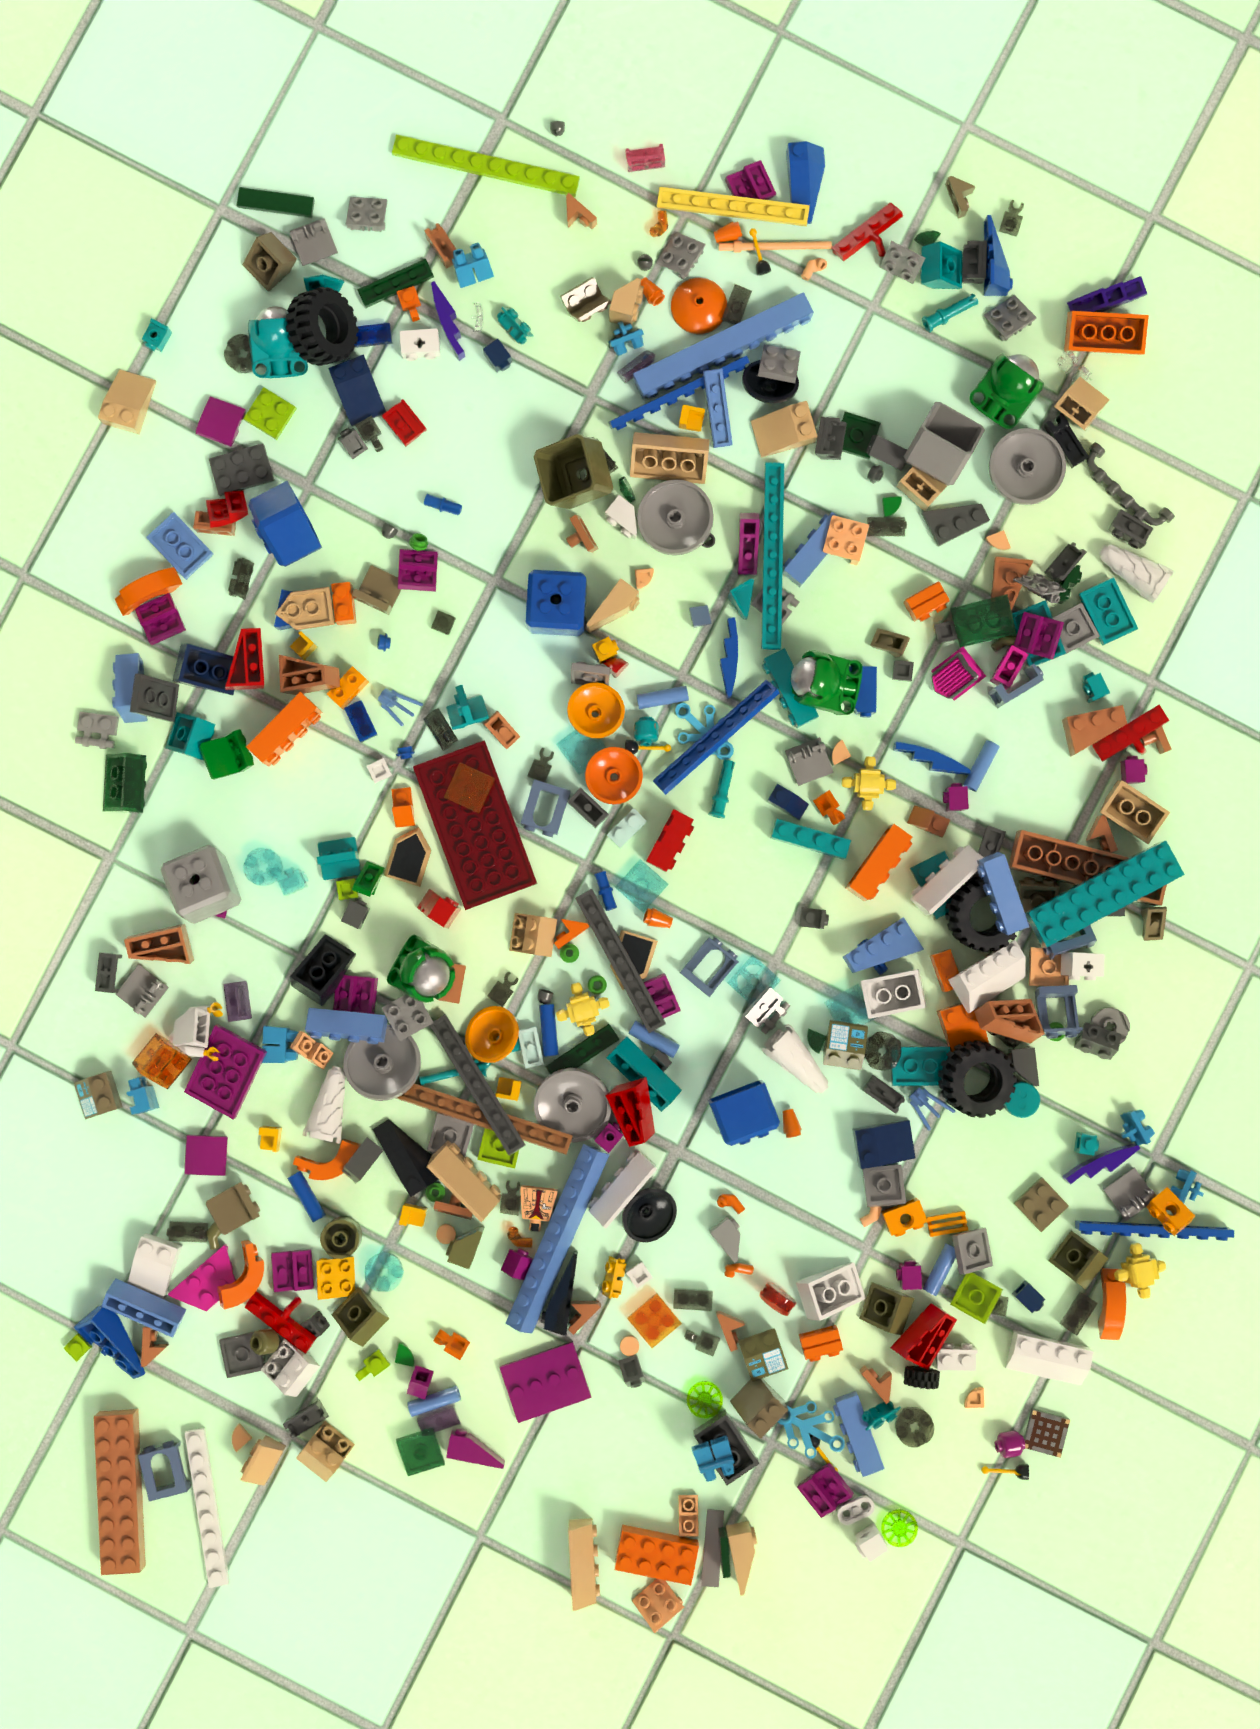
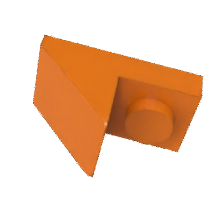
[392,787,415,828]
[554,919,590,949]

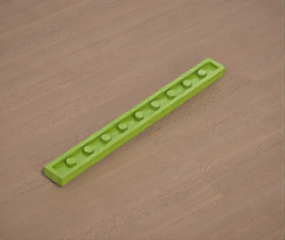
[392,135,580,197]

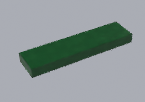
[236,187,315,218]
[357,258,434,308]
[545,1024,620,1074]

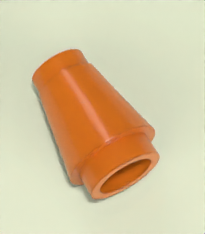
[713,221,742,243]
[641,277,665,306]
[643,908,673,929]
[782,1109,802,1138]

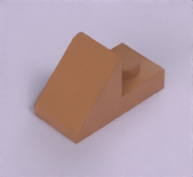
[566,193,597,230]
[483,711,520,750]
[907,805,950,838]
[1086,815,1118,853]
[568,1301,601,1335]
[716,1311,745,1352]
[141,1326,169,1367]
[860,1365,892,1404]

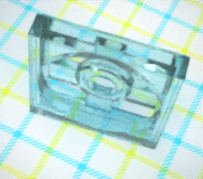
[727,954,781,1004]

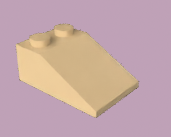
[98,370,157,435]
[751,401,818,458]
[586,578,640,633]
[726,1521,758,1596]

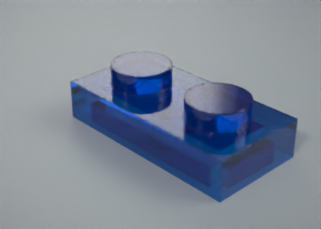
[354,323,393,348]
[344,700,378,743]

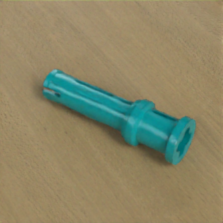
[922,293,978,333]
[708,760,735,819]

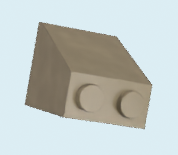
[730,1378,788,1439]

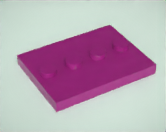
[184,1024,267,1120]
[499,1341,592,1423]

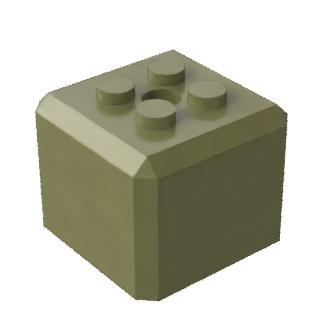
[533,434,614,509]

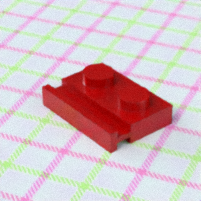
[382,399,427,447]

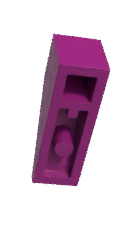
[738,513,760,575]
[446,1429,505,1469]

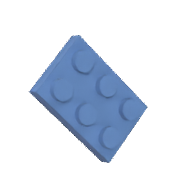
[146,512,214,580]

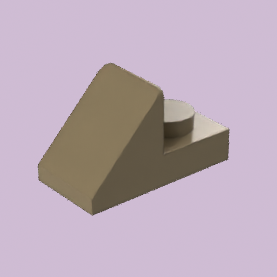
[945,176,976,219]
[870,628,910,658]
[1141,906,1167,941]

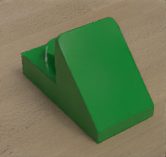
[352,861,384,897]

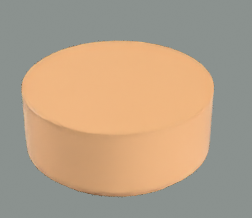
[436,1224,456,1244]
[620,1335,639,1356]

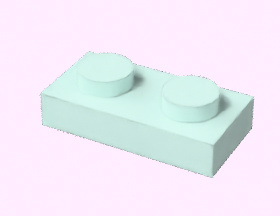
[607,808,647,849]
[518,1027,544,1069]

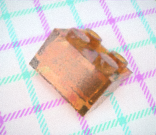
[132,1033,192,1089]

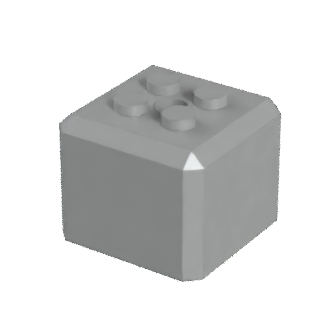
[904,402,985,486]
[160,844,242,924]

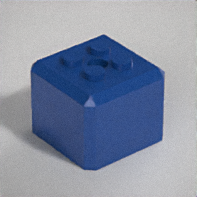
[248,481,322,567]
[525,569,587,637]
[708,1079,780,1146]

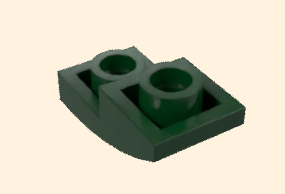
[1057,565,1082,604]

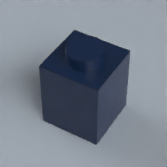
[483,339,512,373]
[1012,1280,1046,1313]

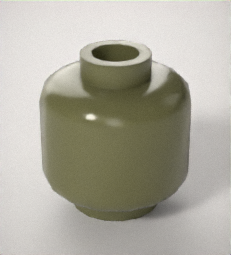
[250,1328,280,1355]

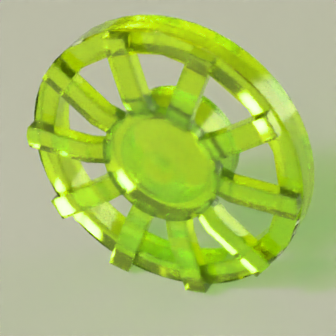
[687,1381,723,1419]
[881,1509,918,1547]

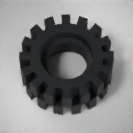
[903,1366,940,1389]

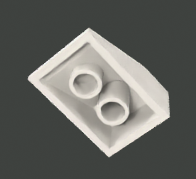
[861,969,927,1019]
[128,1233,183,1299]
[796,1262,866,1321]

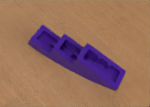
[1067,276,1148,312]
[431,281,466,361]
[1062,1144,1141,1185]

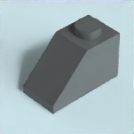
[1006,1047,1039,1087]

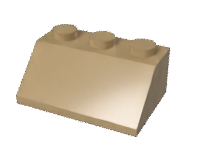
[1100,780,1170,844]

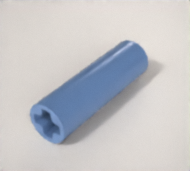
[636,686,689,710]
[963,740,1000,792]
[628,1020,680,1058]
[923,1243,956,1296]
[407,1385,461,1417]

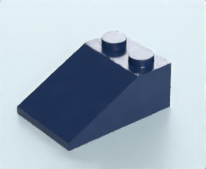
[328,354,386,427]
[172,644,235,696]
[852,1120,916,1169]

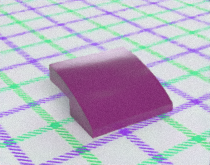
[725,160,777,200]
[196,396,246,447]
[398,549,438,592]
[135,593,186,646]
[1014,612,1064,660]
[644,973,681,1018]
[333,975,378,1014]
[184,1135,228,1176]
[271,1250,314,1292]
[797,1463,854,1518]

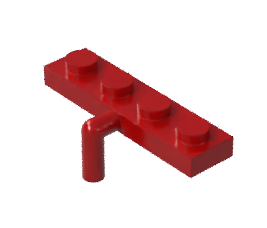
[831,202,903,261]
[1092,704,1170,762]
[245,1291,317,1354]

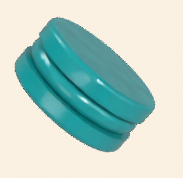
[1004,1081,1040,1118]

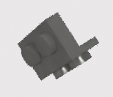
[1108,509,1154,549]
[1074,1022,1121,1060]

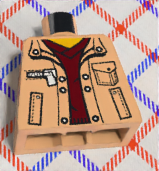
[520,1185,558,1232]

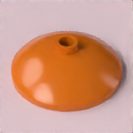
[671,278,727,335]
[585,747,643,805]

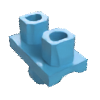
[608,321,644,356]
[1120,1109,1155,1146]
[1170,1169,1204,1203]

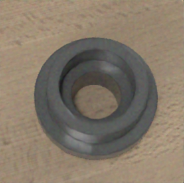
[867,465,884,484]

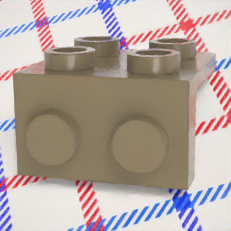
[206,1182,261,1235]

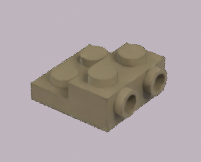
[1017,877,1060,921]

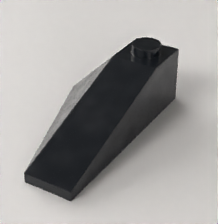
[372,1119,438,1197]
[541,1251,578,1336]

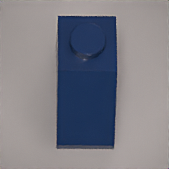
[767,784,809,821]

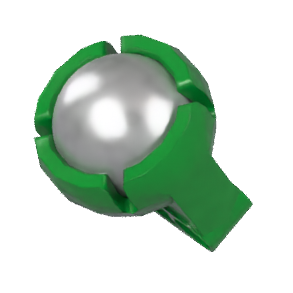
[970,353,1044,429]
[791,650,863,715]
[387,935,455,1003]

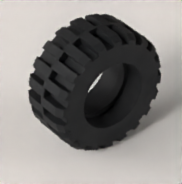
[285,287,359,366]
[945,876,1023,952]
[938,1040,1017,1118]

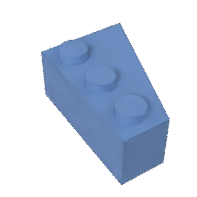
[112,653,148,723]

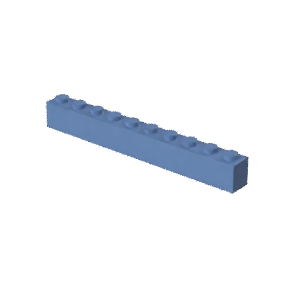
[633,292,814,399]
[505,1144,609,1334]

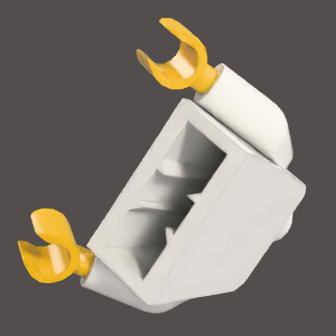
[169,1002,223,1061]

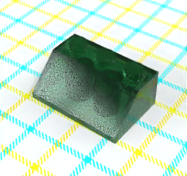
[950,594,1016,648]
[102,753,147,813]

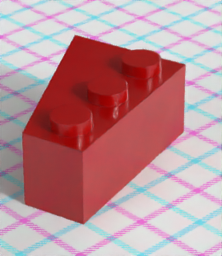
[225,628,265,690]
[646,809,694,872]
[417,889,461,929]
[605,1077,655,1147]
[890,1303,957,1370]

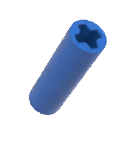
[539,1004,559,1056]
[287,1171,326,1223]

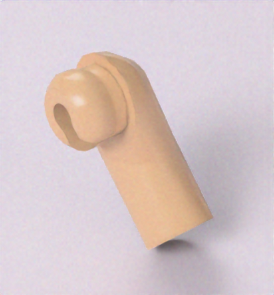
[801,258,827,281]
[860,1206,882,1227]

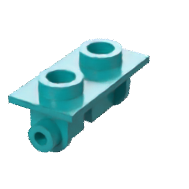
[497,307,534,345]
[862,1401,901,1431]

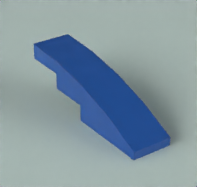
[719,617,738,699]
[893,741,971,775]

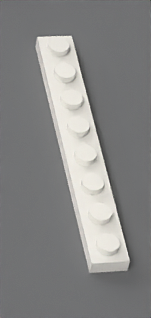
[184,1427,230,1588]

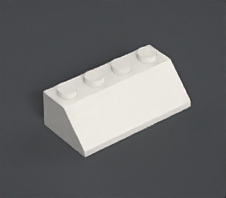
[910,845,984,916]
[948,940,1025,1013]
[588,1151,657,1229]
[1005,1330,1094,1386]

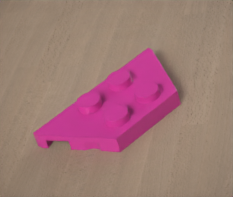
[168,1244,236,1312]

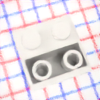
[261,1339,320,1397]

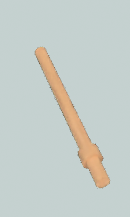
[718,241,832,253]

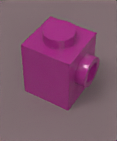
[1120,756,1148,784]
[943,783,969,811]
[594,1122,624,1153]
[501,1248,533,1281]
[896,1260,922,1290]
[406,1365,434,1400]

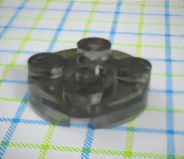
[224,334,262,374]
[864,1031,901,1071]
[895,1407,934,1448]

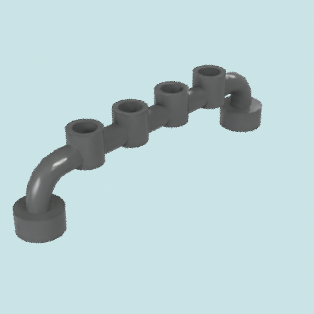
[1087,442,1175,526]

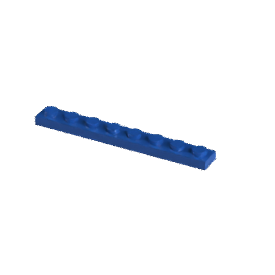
[608,356,750,431]
[653,679,780,795]
[1075,1220,1235,1241]

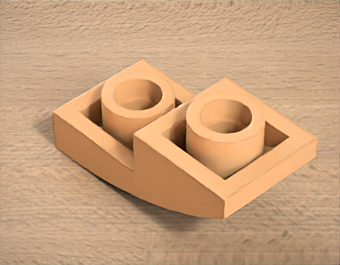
[290,1031,334,1069]
[678,1495,699,1537]

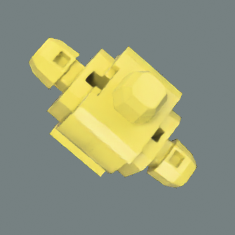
[841,756,896,810]
[556,982,610,1036]
[1114,1243,1166,1299]

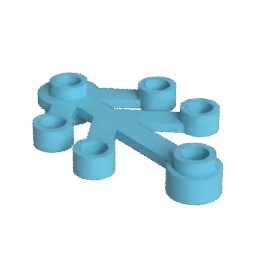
[675,703,734,760]
[778,1401,845,1459]

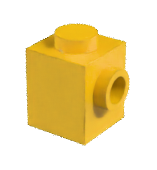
[592,636,619,664]

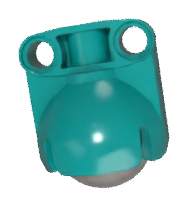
[248,306,308,378]

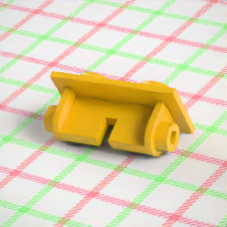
[602,1256,626,1299]

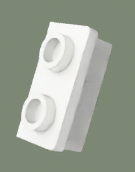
[936,1343,978,1371]

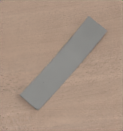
[702,1509,724,1588]

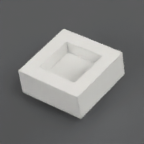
[367,758,393,784]
[626,1261,653,1289]

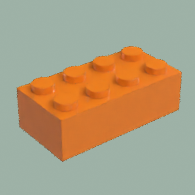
[1064,311,1149,355]
[246,692,323,767]
[845,824,913,901]
[614,1524,699,1585]

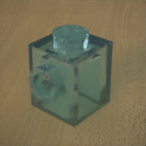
[276,867,309,896]

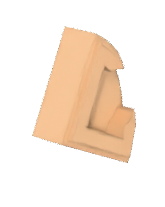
[985,530,1011,550]
[635,568,654,590]
[832,740,851,765]
[964,1387,985,1408]
[232,1423,252,1452]

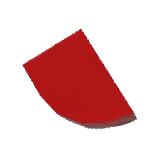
[602,658,629,678]

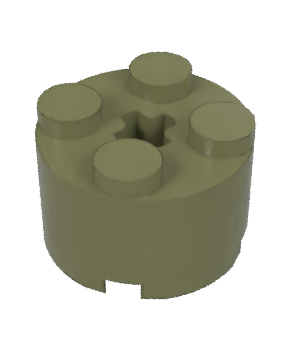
[320,1217,362,1259]

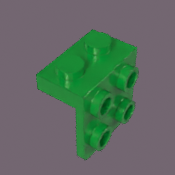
[199,729,254,780]

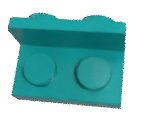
[446,685,489,730]
[317,837,361,880]

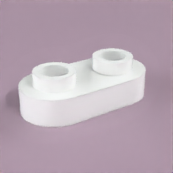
[837,1495,875,1525]

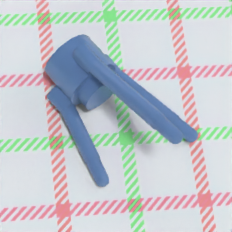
[378,688,423,726]
[909,1087,955,1130]

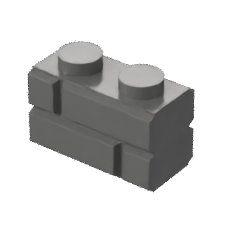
[567,787,609,829]

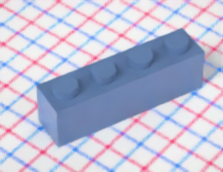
[783,512,837,588]
[977,852,1029,935]
[305,1008,388,1044]
[101,1278,187,1338]
[833,1391,885,1477]

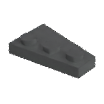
[921,503,990,547]

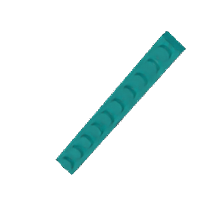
[761,462,784,650]

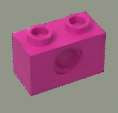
[989,645,1029,690]

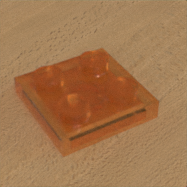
[444,763,495,814]
[627,1293,682,1348]

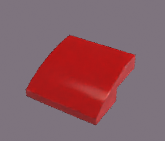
[206,490,248,528]

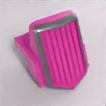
[931,646,986,701]

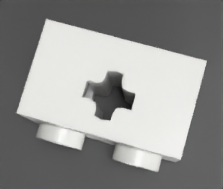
[400,328,441,361]
[1061,952,1105,981]
[855,1522,889,1563]

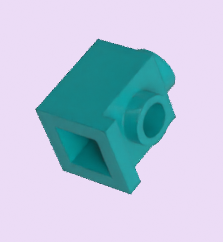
[142,318,172,352]
[1082,672,1110,703]
[1074,1132,1099,1156]

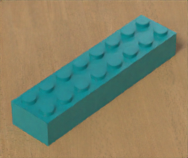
[1025,840,1185,947]

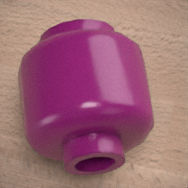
[994,1431,1025,1458]

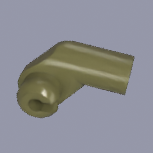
[991,635,1016,652]
[206,1222,221,1250]

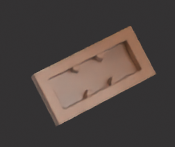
[566,514,599,553]
[1140,726,1172,754]
[434,1193,473,1220]

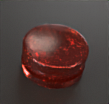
[759,1282,797,1316]

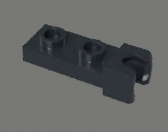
[1044,413,1089,468]

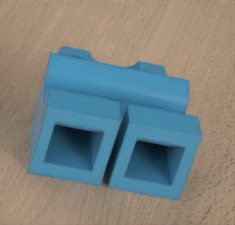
[452,242,494,288]
[262,1026,299,1063]
[126,1077,160,1115]
[692,1435,734,1482]

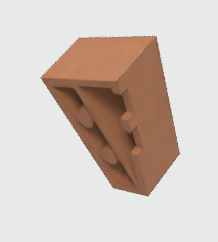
[279,655,340,695]
[1062,705,1127,757]
[124,924,194,964]
[974,999,1045,1044]

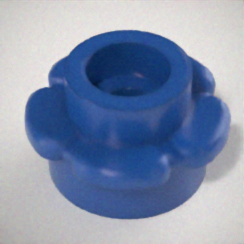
[377,633,391,652]
[396,746,415,759]

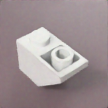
[605,495,637,540]

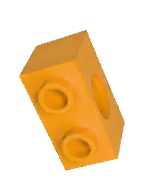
[327,666,369,710]
[1146,1187,1195,1236]
[881,1198,928,1237]

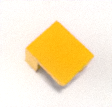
[679,405,705,432]
[290,631,317,660]
[495,1077,522,1101]
[259,1126,282,1152]
[399,1203,427,1227]

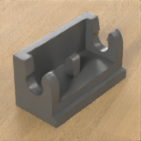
[962,240,987,284]
[815,417,847,460]
[866,435,907,471]
[1044,542,1087,584]
[95,953,123,993]
[862,1075,905,1114]
[342,1137,384,1183]
[283,1399,329,1438]

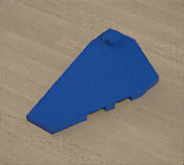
[786,141,825,224]
[984,215,1013,296]
[74,1306,146,1379]

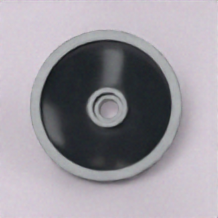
[742,360,799,404]
[622,1187,677,1243]

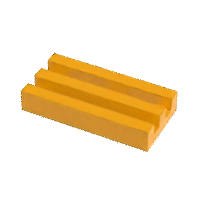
[926,1211,968,1237]

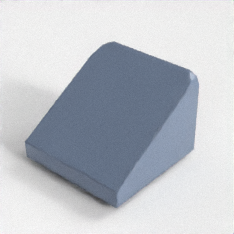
[689,605,712,628]

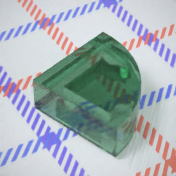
[914,230,941,246]
[619,476,636,503]
[807,1028,826,1054]

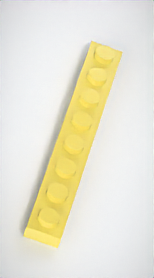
[657,187,810,227]

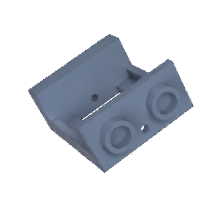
[988,664,1044,709]
[521,779,571,838]
[1043,925,1097,960]
[679,937,739,997]
[1035,985,1083,1039]
[138,1440,191,1502]

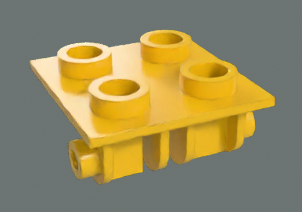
[316,1257,355,1300]

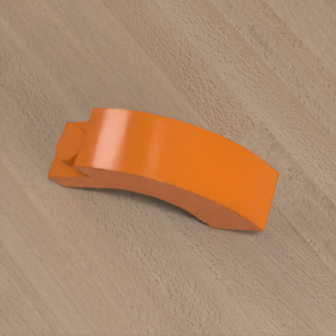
[115,567,183,616]
[293,1139,361,1180]
[217,1240,264,1310]
[1098,1268,1126,1340]

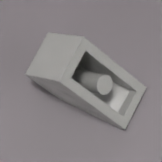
[709,1216,740,1263]

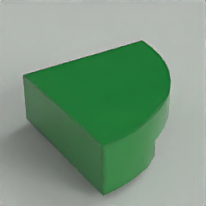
[882,496,902,518]
[395,1342,415,1367]

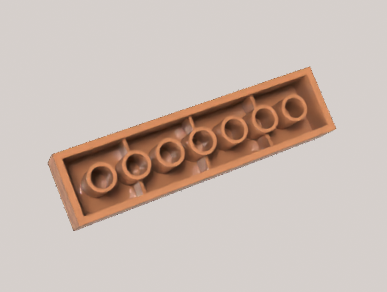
[1008,830,1167,906]
[94,1409,146,1575]

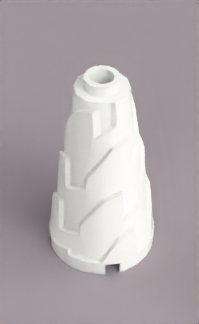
[1098,544,1175,604]
[761,1024,829,1094]
[302,1066,346,1144]

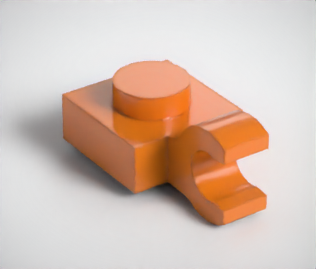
[397,286,421,322]
[813,790,845,825]
[433,1329,470,1360]

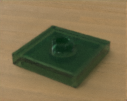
[396,1427,445,1476]

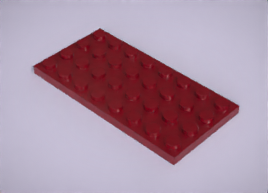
[413,740,538,910]

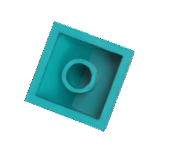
[920,241,963,289]
[165,712,216,761]

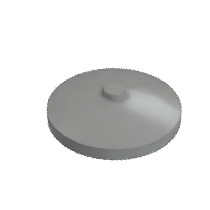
[989,428,1066,505]
[637,480,714,556]
[343,1024,421,1101]
[534,1068,611,1143]

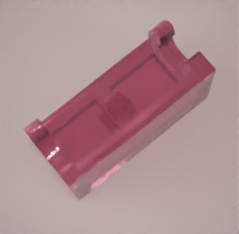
[625,143,665,172]

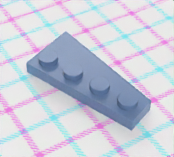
[842,917,924,973]

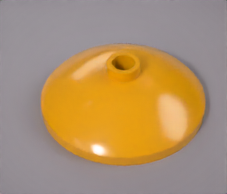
[567,683,625,738]
[465,1006,519,1063]

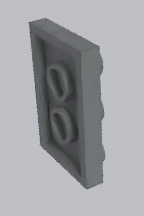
[209,443,275,496]
[130,673,179,722]

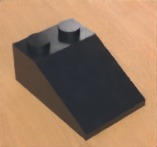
[290,934,356,1006]

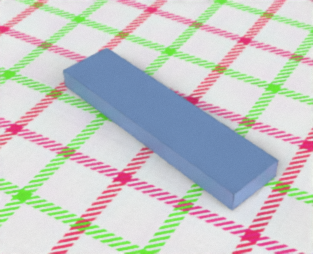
[703,368,733,448]

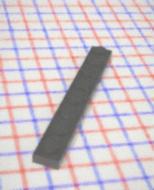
[575,889,666,1033]
[430,1014,526,1156]

